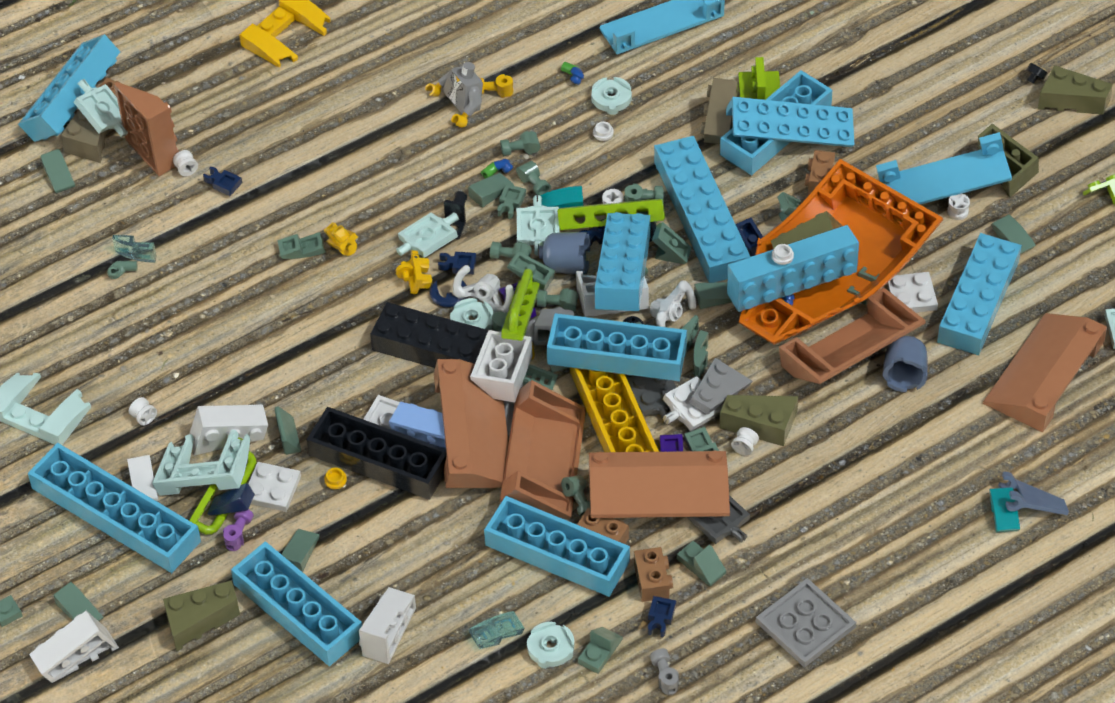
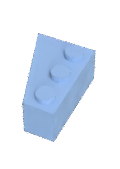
[389,402,446,449]

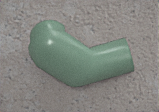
[107,261,138,279]

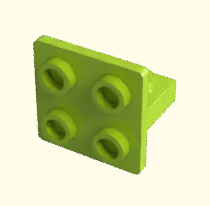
[738,57,780,100]

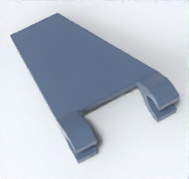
[998,472,1069,515]

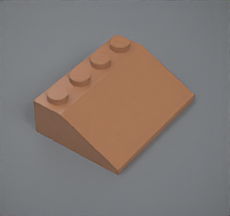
[114,82,179,176]

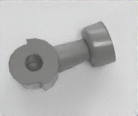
[650,648,679,695]

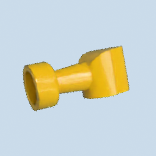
[480,74,514,98]

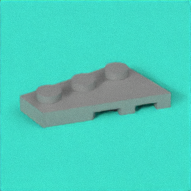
[688,358,753,414]

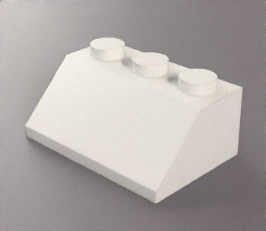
[470,330,532,402]

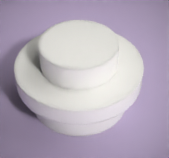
[593,122,614,141]
[772,244,794,265]

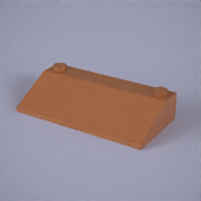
[779,287,925,384]
[983,313,1107,432]
[434,359,509,488]
[500,380,586,519]
[589,450,730,518]

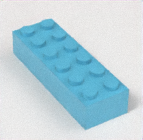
[18,34,120,142]
[720,70,833,176]
[595,212,650,311]
[727,225,859,312]
[937,233,1022,355]
[547,313,687,381]
[484,496,630,597]
[231,541,362,667]

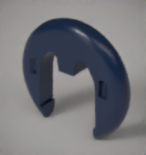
[430,280,467,308]

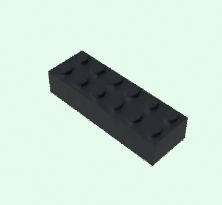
[370,302,488,368]
[306,406,447,500]

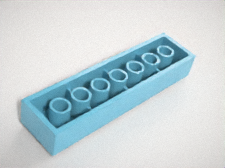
[654,136,750,283]
[28,443,201,573]

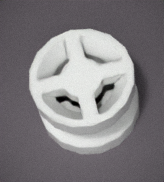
[173,150,198,176]
[602,189,623,204]
[947,194,970,220]
[129,397,157,426]
[731,427,759,456]

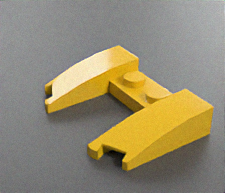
[239,0,331,67]

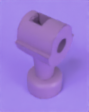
[223,509,254,551]

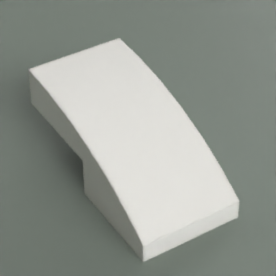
[127,455,159,501]

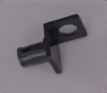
[444,191,467,240]

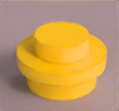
[324,467,347,489]

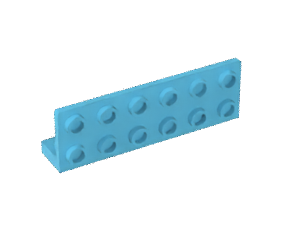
[600,0,725,54]
[726,97,854,147]
[876,132,1012,205]

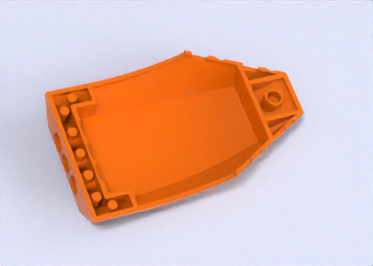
[739,159,943,345]

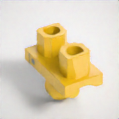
[323,222,358,256]
[396,250,432,294]

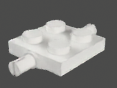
[663,376,723,431]

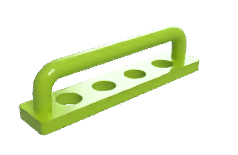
[557,199,665,230]
[501,268,540,341]
[189,437,257,535]

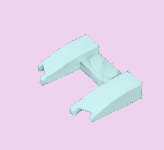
[0,373,91,445]
[152,430,250,496]

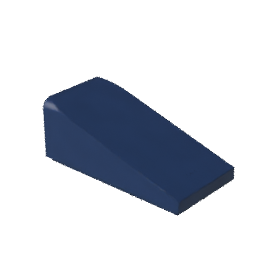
[735,217,763,257]
[207,483,255,516]

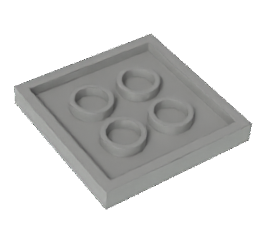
[756,578,857,668]

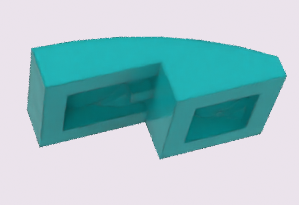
[540,186,583,208]
[989,487,1020,533]

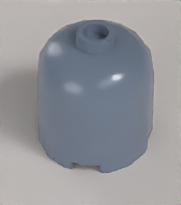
[539,232,590,274]
[883,336,928,392]

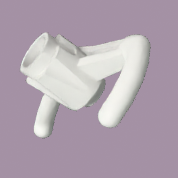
[453,265,514,313]
[650,280,696,327]

